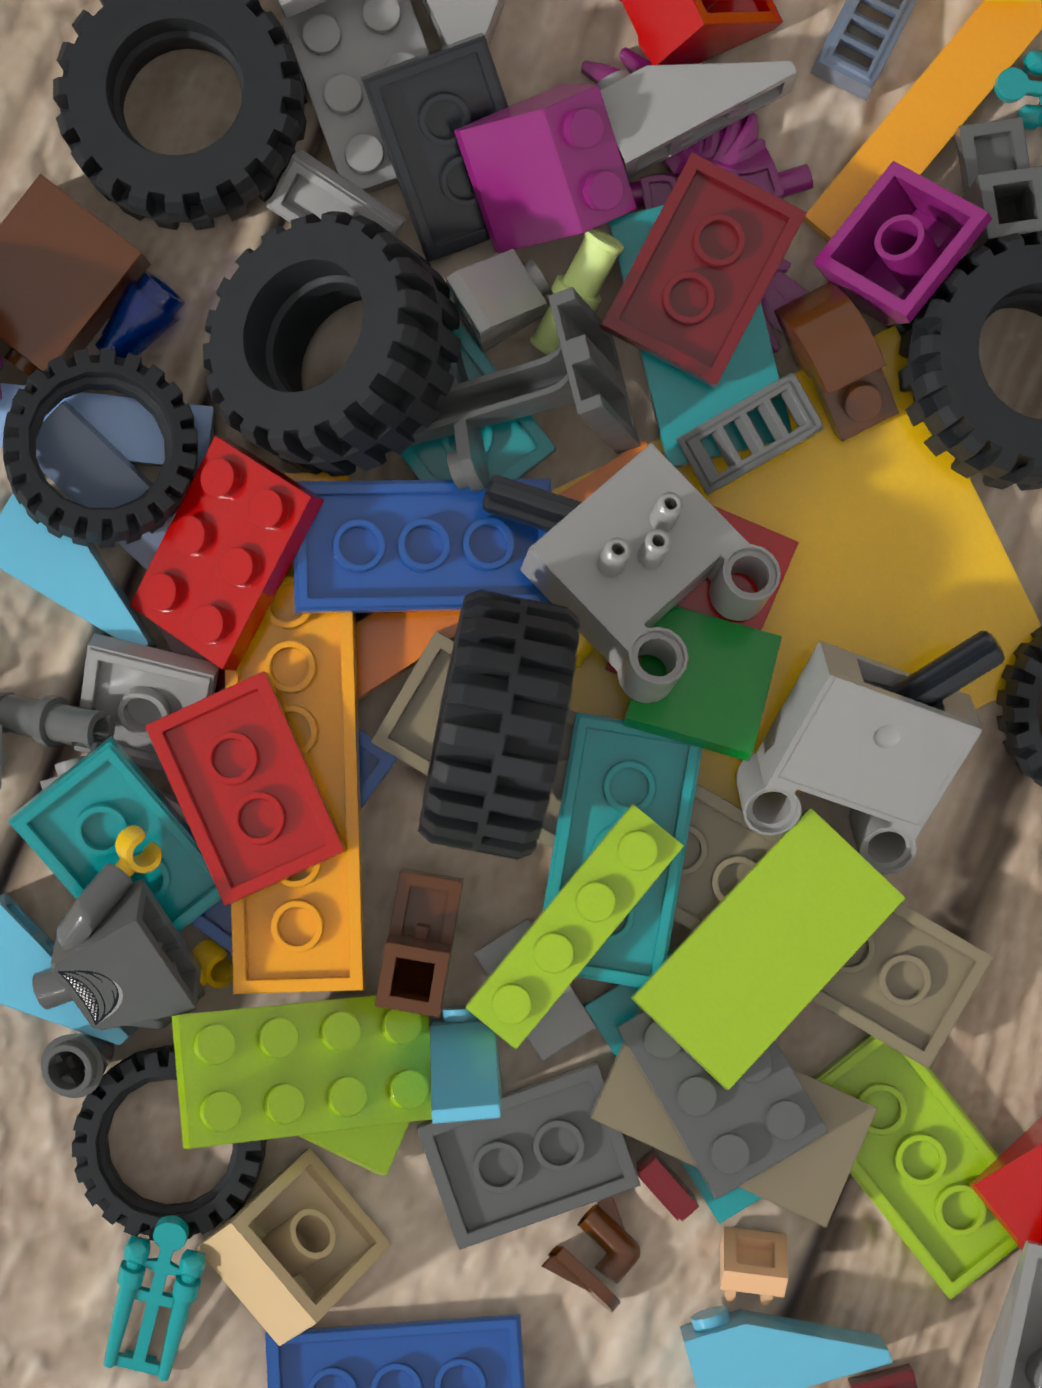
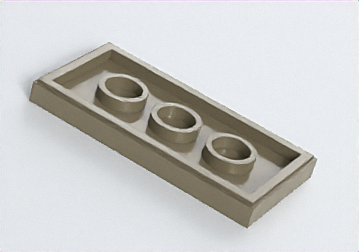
[589,1007,878,1227]

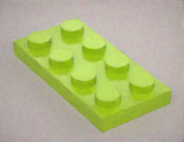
[172,995,432,1149]

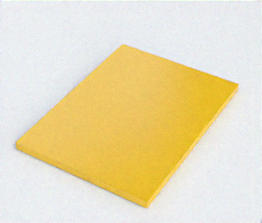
[551,325,1041,810]

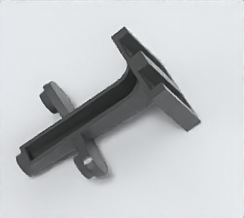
[391,287,641,492]

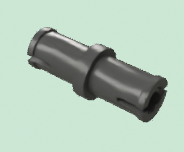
[0,692,115,751]

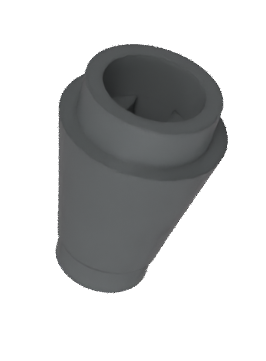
[41,1032,114,1098]

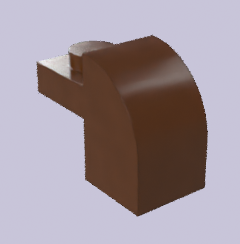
[774,282,899,442]
[375,868,464,1017]

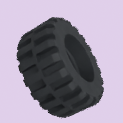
[53,0,307,230]
[203,211,461,476]
[898,231,1042,491]
[418,590,580,860]

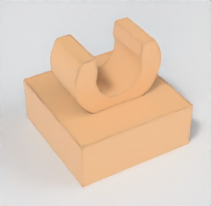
[720,1226,789,1306]

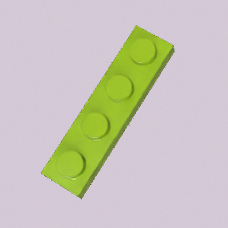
[465,803,684,1049]

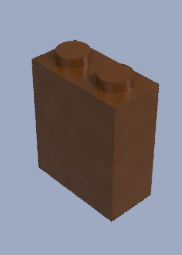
[0,174,151,376]

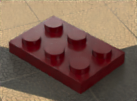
[600,152,807,388]

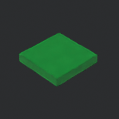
[623,606,782,761]

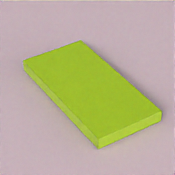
[631,808,905,1090]
[813,1034,1018,1300]

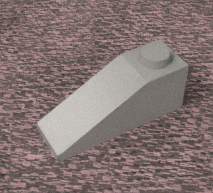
[596,61,797,179]

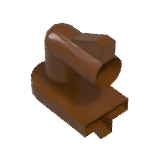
[541,1196,641,1312]

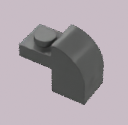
[955,117,1042,248]

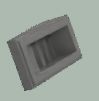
[676,372,824,496]

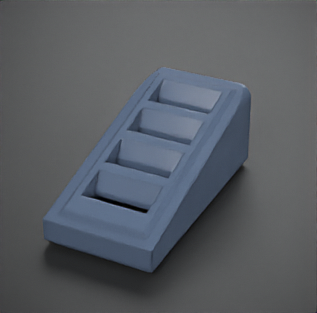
[810,0,917,101]

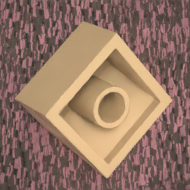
[196,1148,392,1346]

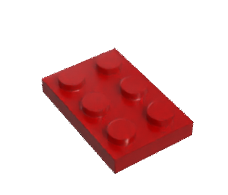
[129,436,324,671]
[145,671,348,906]

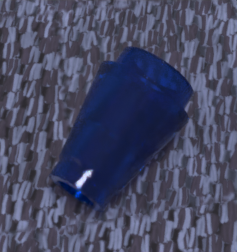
[95,271,185,359]

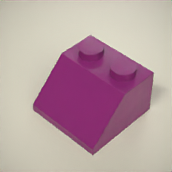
[454,84,637,253]
[813,161,992,326]

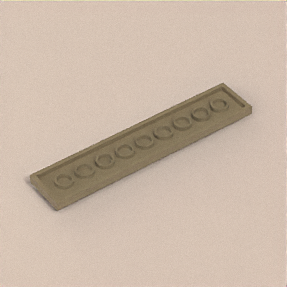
[371,631,994,1069]

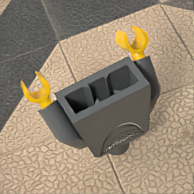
[32,825,233,1030]

